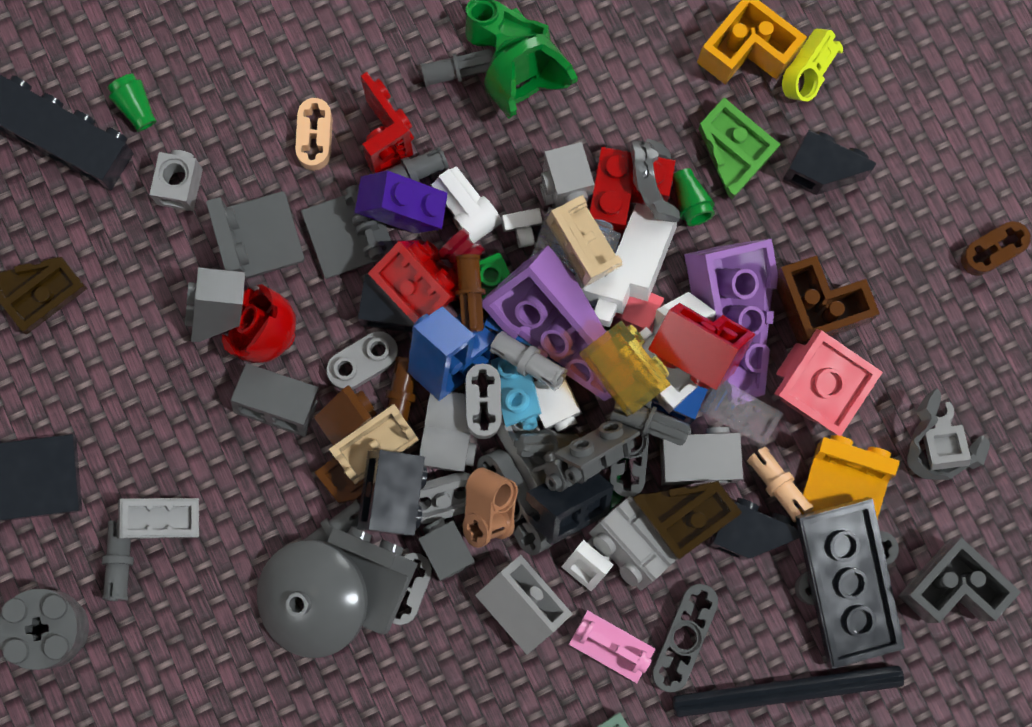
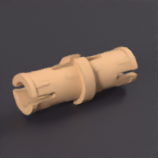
[747,447,814,522]

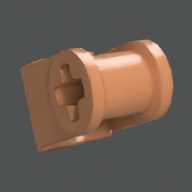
[463,467,518,548]

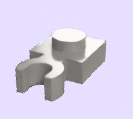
[923,402,971,470]

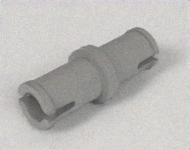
[490,331,568,391]

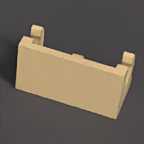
[546,195,623,287]
[329,404,419,485]

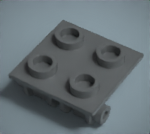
[301,185,393,279]

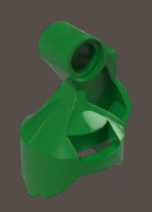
[465,0,578,119]

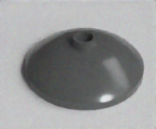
[257,540,368,658]

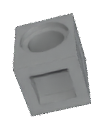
[149,150,203,212]

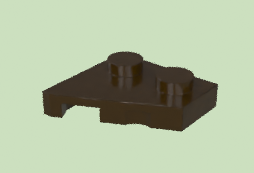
[0,257,88,335]
[633,481,742,560]

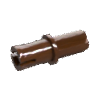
[455,254,486,333]

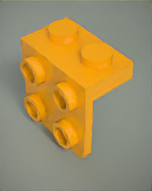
[798,435,900,520]

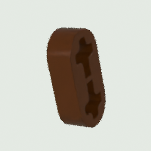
[961,221,1031,276]

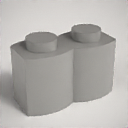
[419,392,483,473]

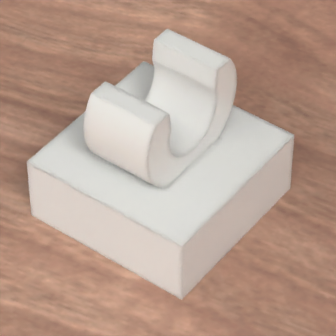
[501,208,543,248]
[561,538,613,591]

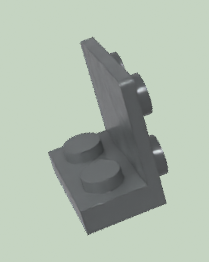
[206,191,305,279]

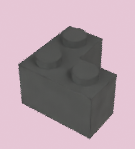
[898,537,1021,623]

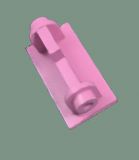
[569,610,655,683]

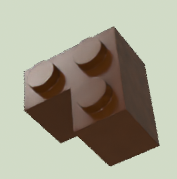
[777,255,880,345]

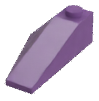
[684,239,778,404]

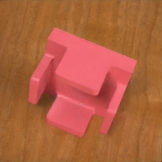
[774,329,883,436]

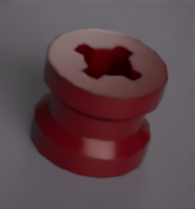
[437,228,485,274]

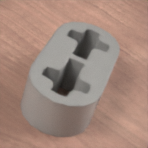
[465,363,502,439]
[393,553,432,625]

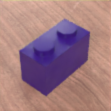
[355,170,448,234]

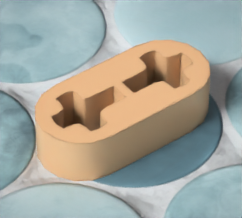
[295,98,333,171]

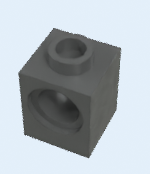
[418,518,475,582]

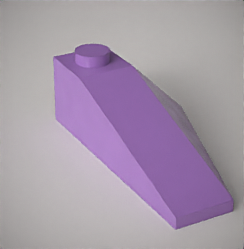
[482,245,634,401]

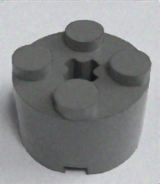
[0,589,89,670]

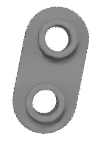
[327,332,398,390]
[419,472,471,524]

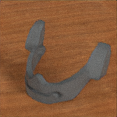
[628,139,680,222]
[907,388,990,480]

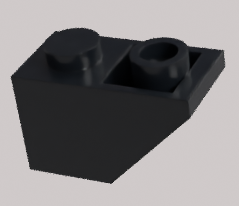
[783,130,876,195]
[708,498,800,561]

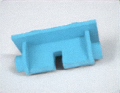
[490,357,542,430]

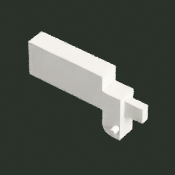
[574,203,677,327]

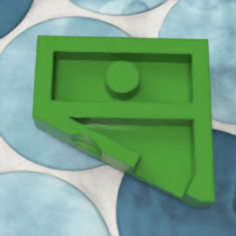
[698,97,781,200]

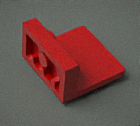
[360,72,414,174]
[368,240,459,324]

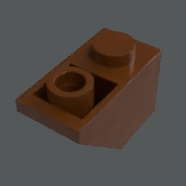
[314,385,377,446]

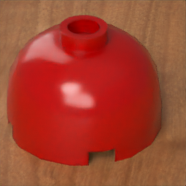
[222,284,296,363]

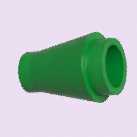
[107,73,157,132]
[672,168,715,226]

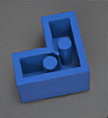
[408,306,496,401]

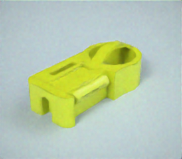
[782,28,843,102]

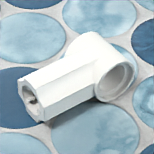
[431,166,503,243]

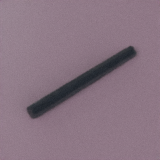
[672,666,904,717]

